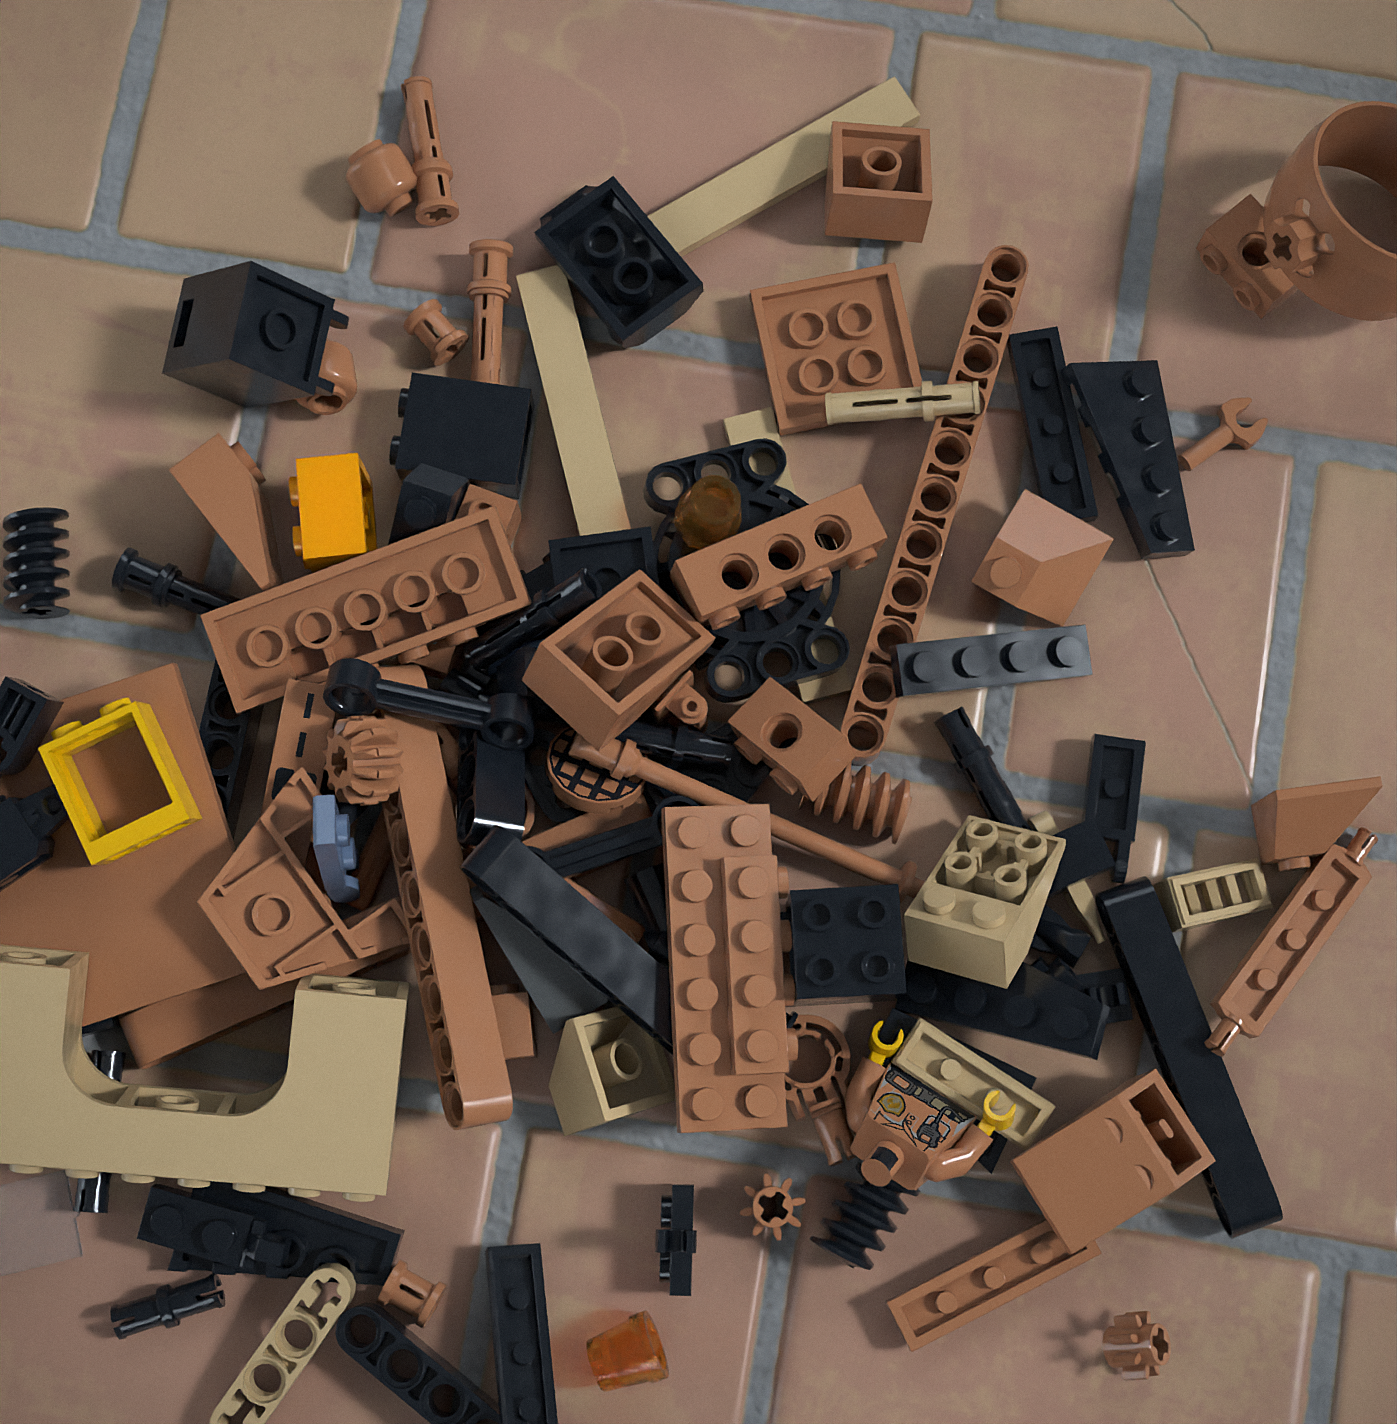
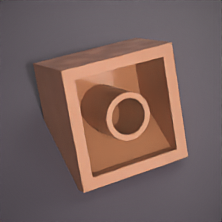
[825,121,933,243]

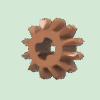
[322,715,404,806]

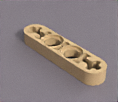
[209,1263,356,1424]

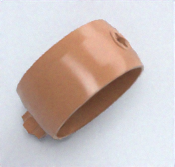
[1263,101,1397,321]

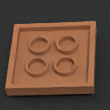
[749,262,922,436]

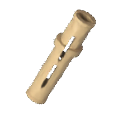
[825,381,980,425]

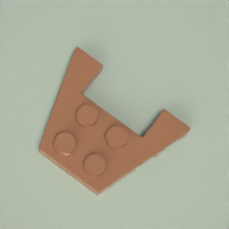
[196,767,410,990]

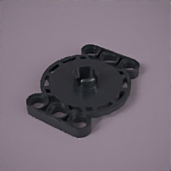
[643,438,850,703]

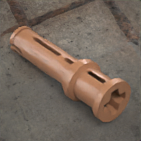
[401,76,460,226]
[467,239,513,384]

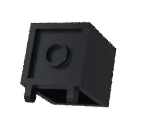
[162,261,349,408]
[780,884,906,1007]

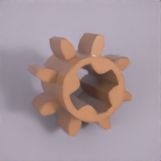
[739,1173,805,1241]
[1103,1311,1171,1381]

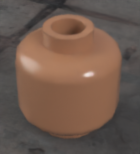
[345,139,417,217]
[296,339,357,415]

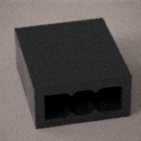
[389,372,535,499]

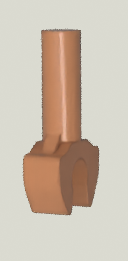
[1178,397,1268,471]

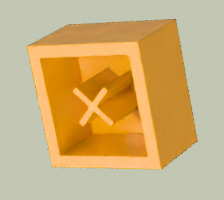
[289,453,378,573]

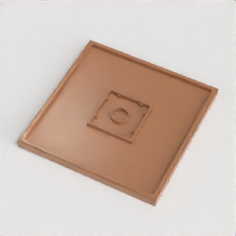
[0,663,246,1027]

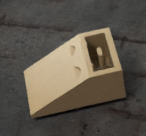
[904,815,1066,989]

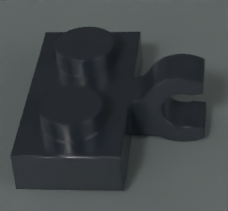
[655,1184,697,1296]

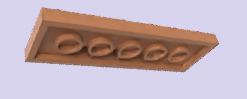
[200,506,531,713]
[661,804,798,1133]

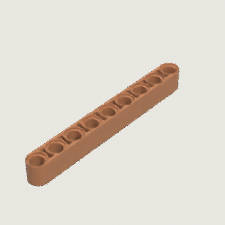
[366,664,513,1130]

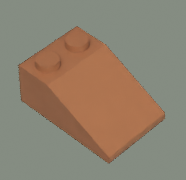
[169,433,284,591]
[522,569,715,751]

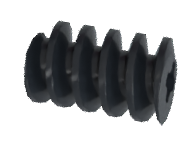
[3,507,70,618]
[810,1163,921,1270]

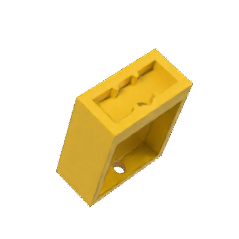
[38,697,203,865]

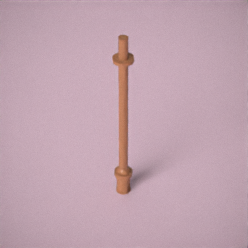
[568,732,925,904]

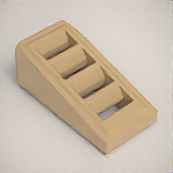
[1153,858,1273,933]

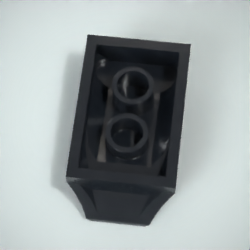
[534,176,704,349]

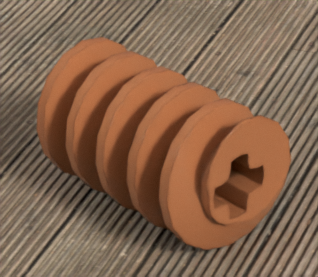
[798,762,912,844]

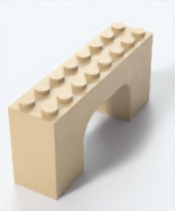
[0,944,410,1202]

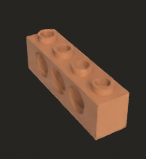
[669,483,888,630]

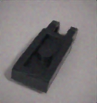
[1082,734,1146,884]

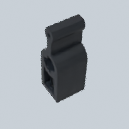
[0,676,64,779]

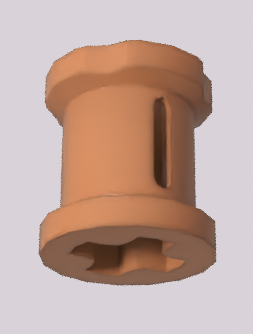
[403,299,469,366]
[376,1259,447,1329]

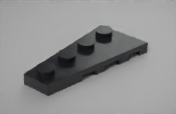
[895,960,1110,1060]
[167,1181,405,1286]

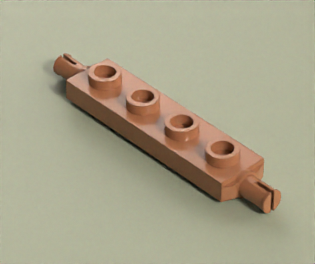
[1204,827,1378,1056]

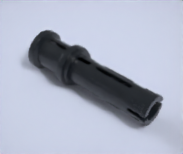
[112,548,242,615]

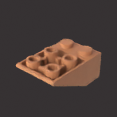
[1010,1068,1216,1255]

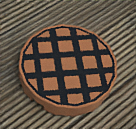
[545,726,648,814]

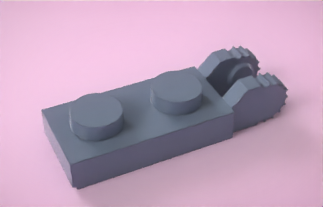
[313,794,360,903]

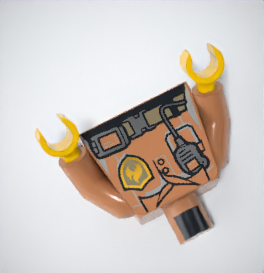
[845,1020,1016,1190]

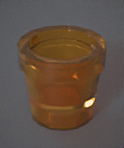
[674,475,742,550]
[586,1310,669,1392]

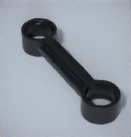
[323,658,538,751]
[527,796,699,879]

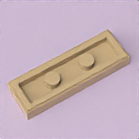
[891,1017,1056,1150]

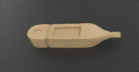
[1027,811,1106,944]

